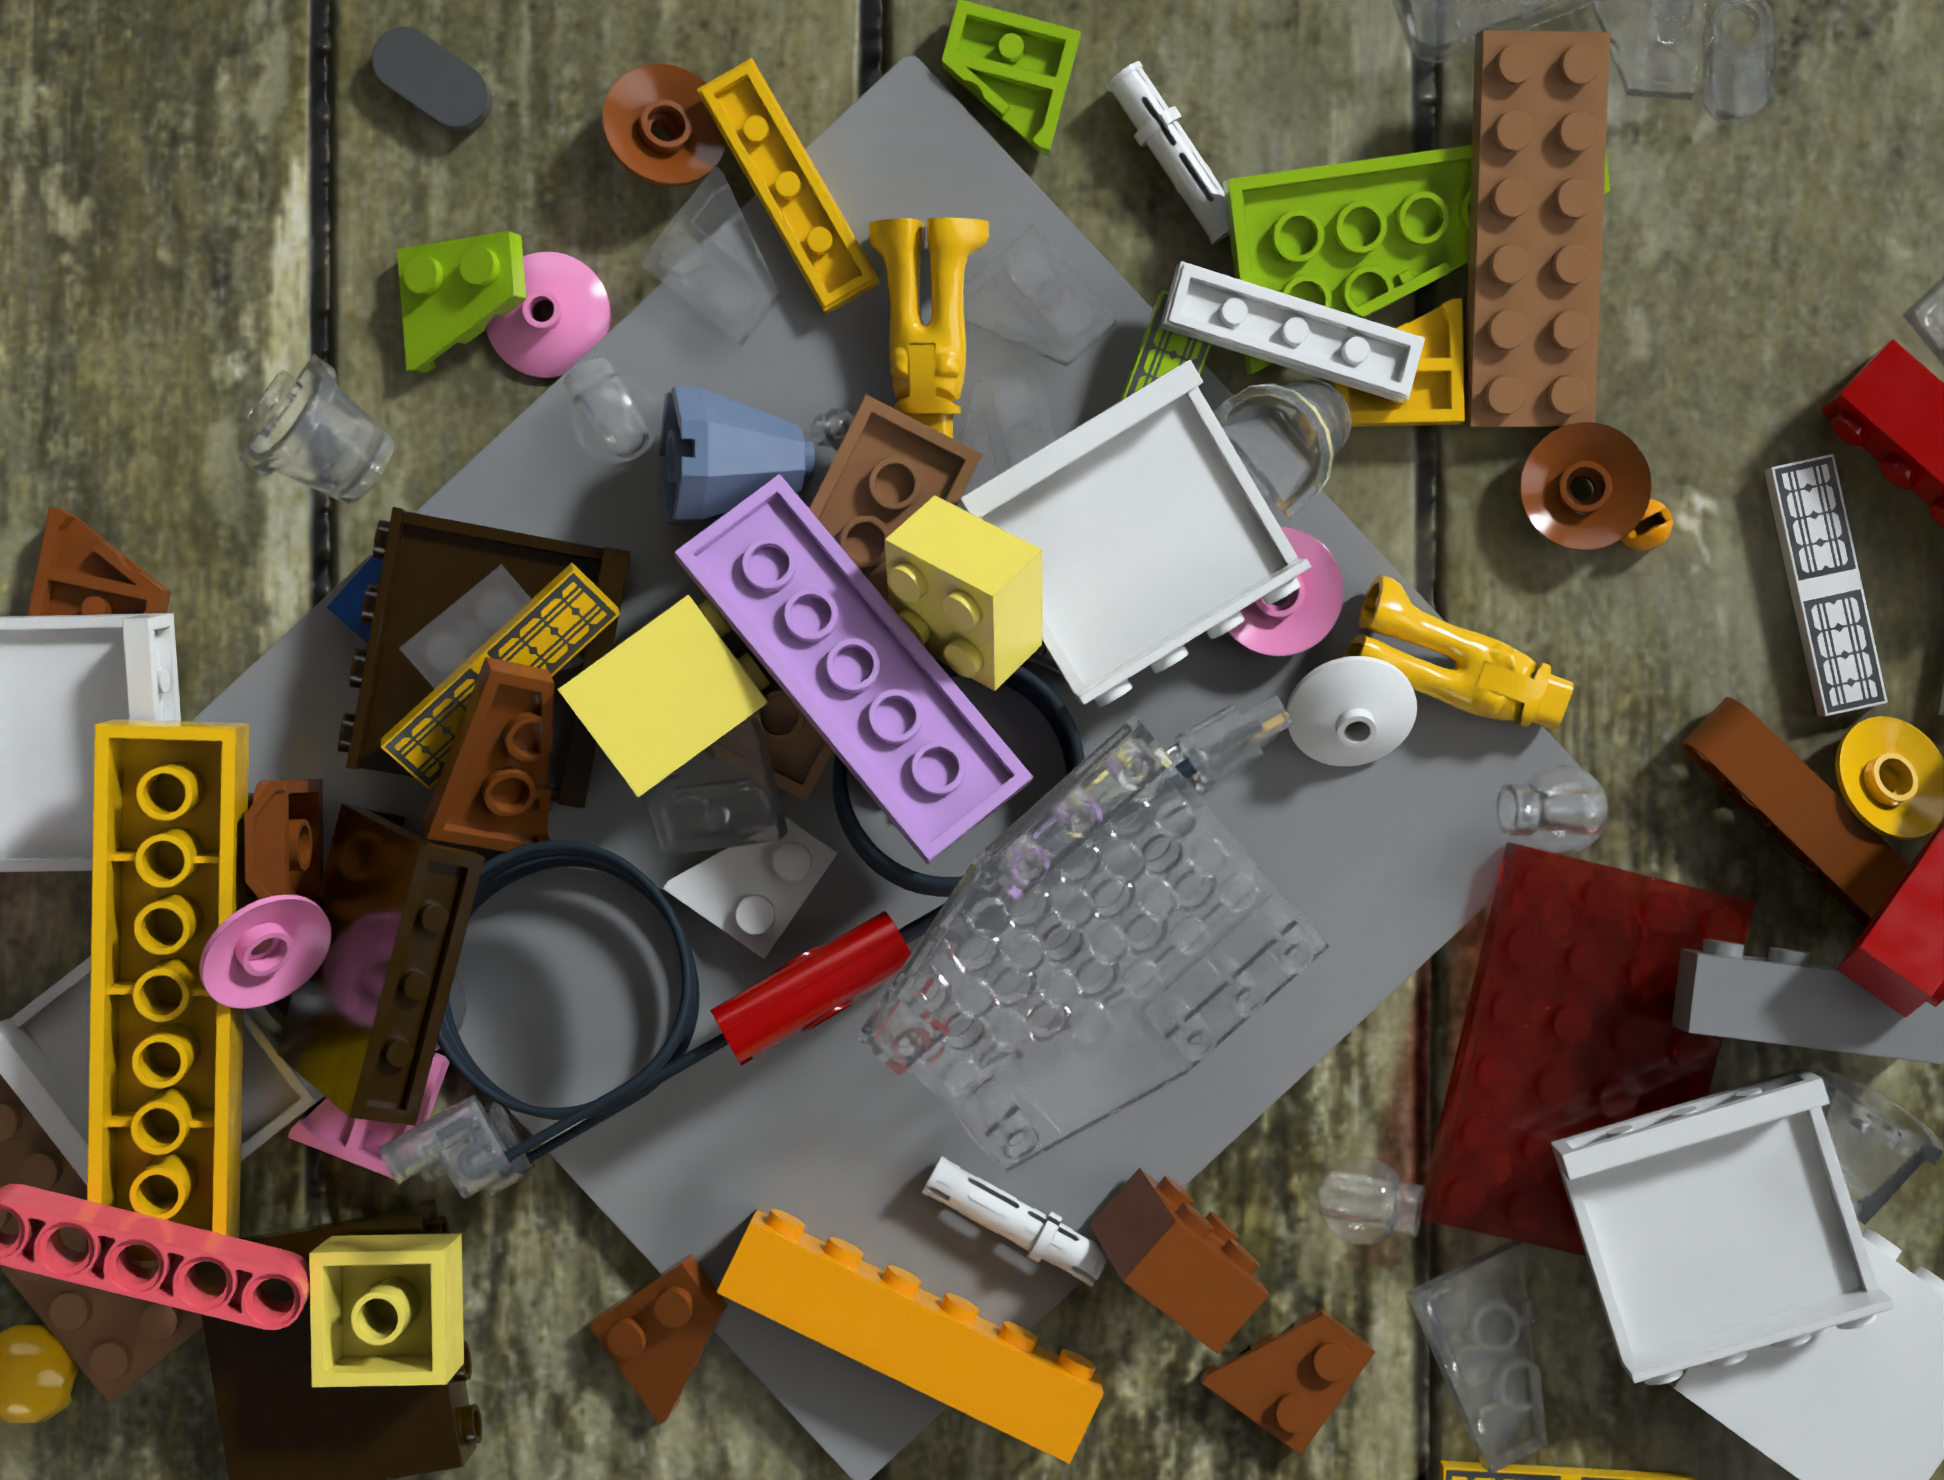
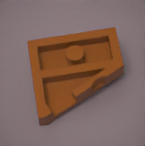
[1199,1309,1375,1455]

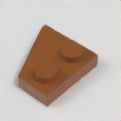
[28,506,171,616]
[588,1254,728,1425]

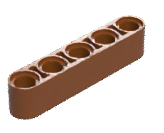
[1681,697,1909,929]

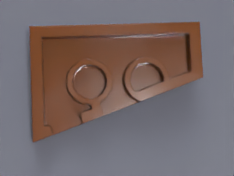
[422,657,555,852]

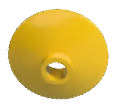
[1835,716,1944,840]

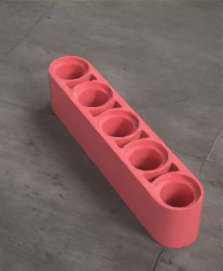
[0,1184,310,1330]

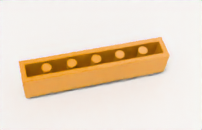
[716,1209,1104,1464]

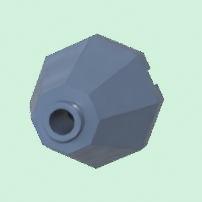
[659,387,815,525]

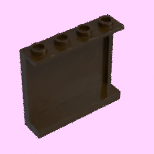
[338,507,630,808]
[277,804,485,1126]
[195,1199,482,1480]

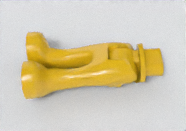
[869,217,989,438]
[1343,574,1574,730]

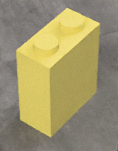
[557,594,770,797]

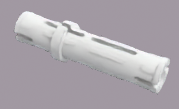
[1106,61,1229,245]
[922,1156,1109,1287]

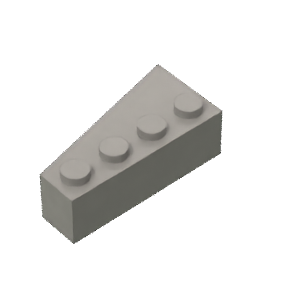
[1672,939,1944,1065]

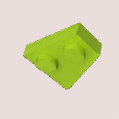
[942,0,1081,156]
[397,231,527,374]

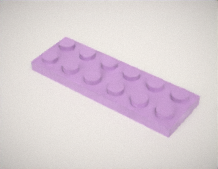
[675,474,1033,865]

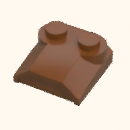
[244,779,324,903]

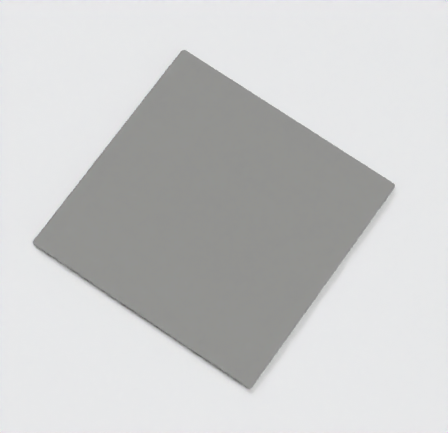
[191,55,1601,1480]

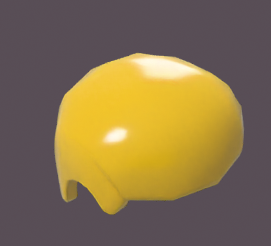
[0,1325,79,1424]

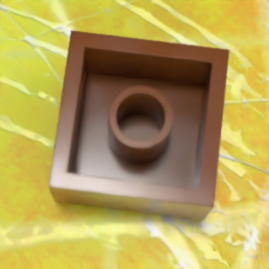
[1089,1167,1270,1354]

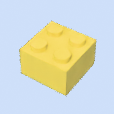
[884,495,1042,691]
[309,1233,464,1387]

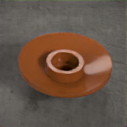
[601,64,727,187]
[1519,422,1652,551]

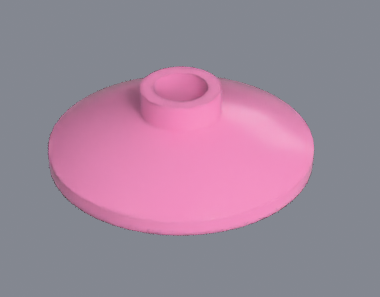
[486,252,611,379]
[1228,527,1344,656]
[199,895,331,1009]

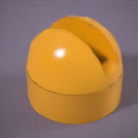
[1621,499,1673,551]

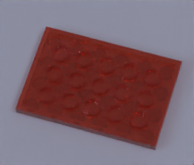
[1417,842,1755,1256]

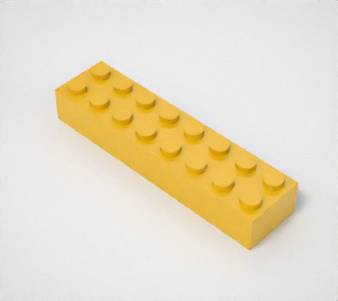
[86,719,250,1261]

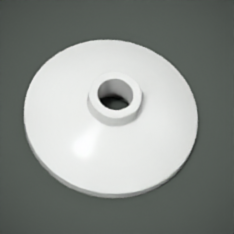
[1286,656,1417,767]

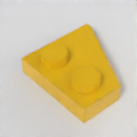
[1332,298,1465,427]

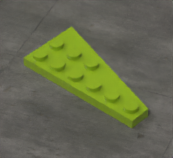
[1223,145,1610,374]

